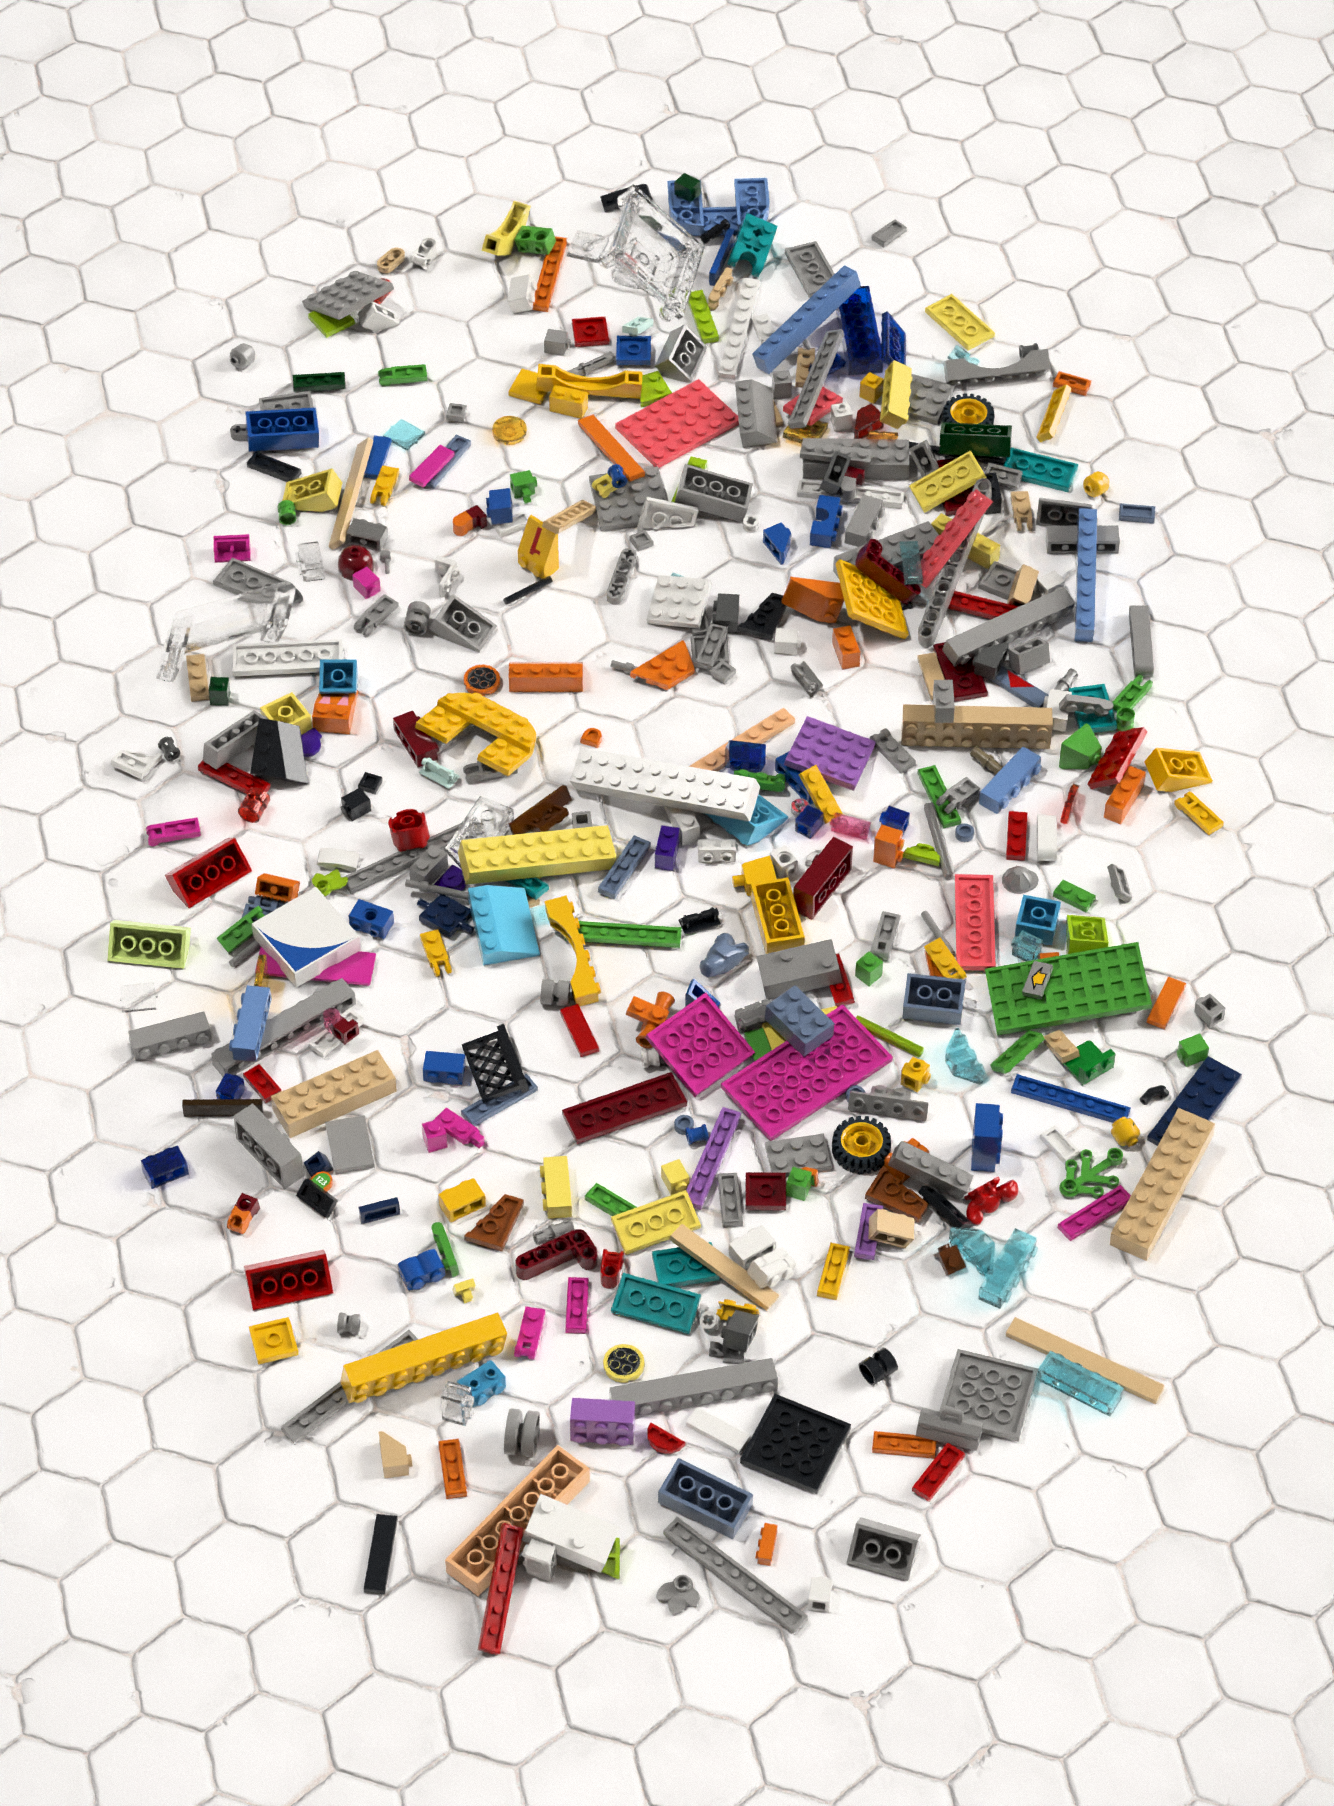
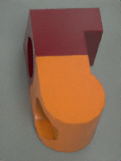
[453,505,487,536]
[227,1193,260,1234]

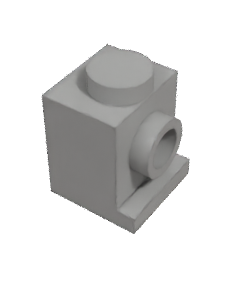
[572,811,592,829]
[1194,993,1226,1029]

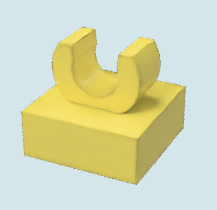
[452,1278,476,1303]

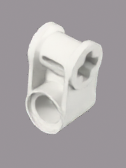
[410,237,437,270]

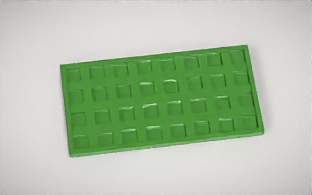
[985,942,1152,1036]

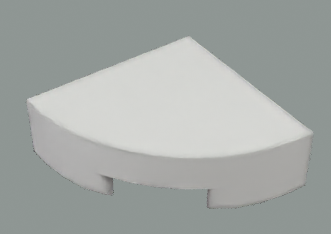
[805,847,824,866]

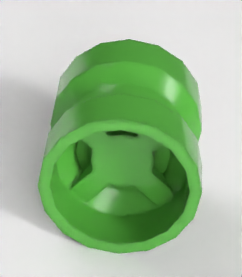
[277,500,296,525]
[1116,707,1135,731]

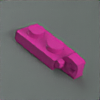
[434,1107,485,1149]

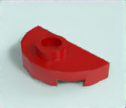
[647,1422,685,1454]

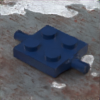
[417,894,475,938]

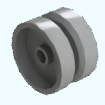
[504,1408,540,1458]

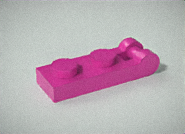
[146,817,201,846]
[514,1306,546,1360]

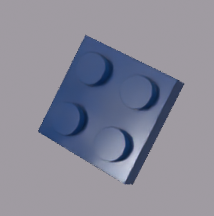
[616,336,651,365]

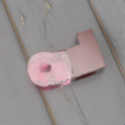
[323,1008,359,1045]

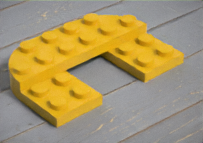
[415,693,536,776]

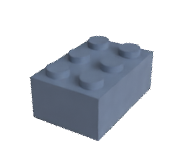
[902,973,966,1025]
[764,985,835,1057]

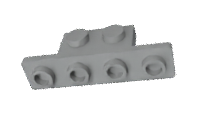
[848,1085,929,1122]

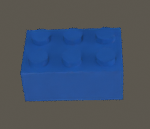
[971,1103,1003,1172]

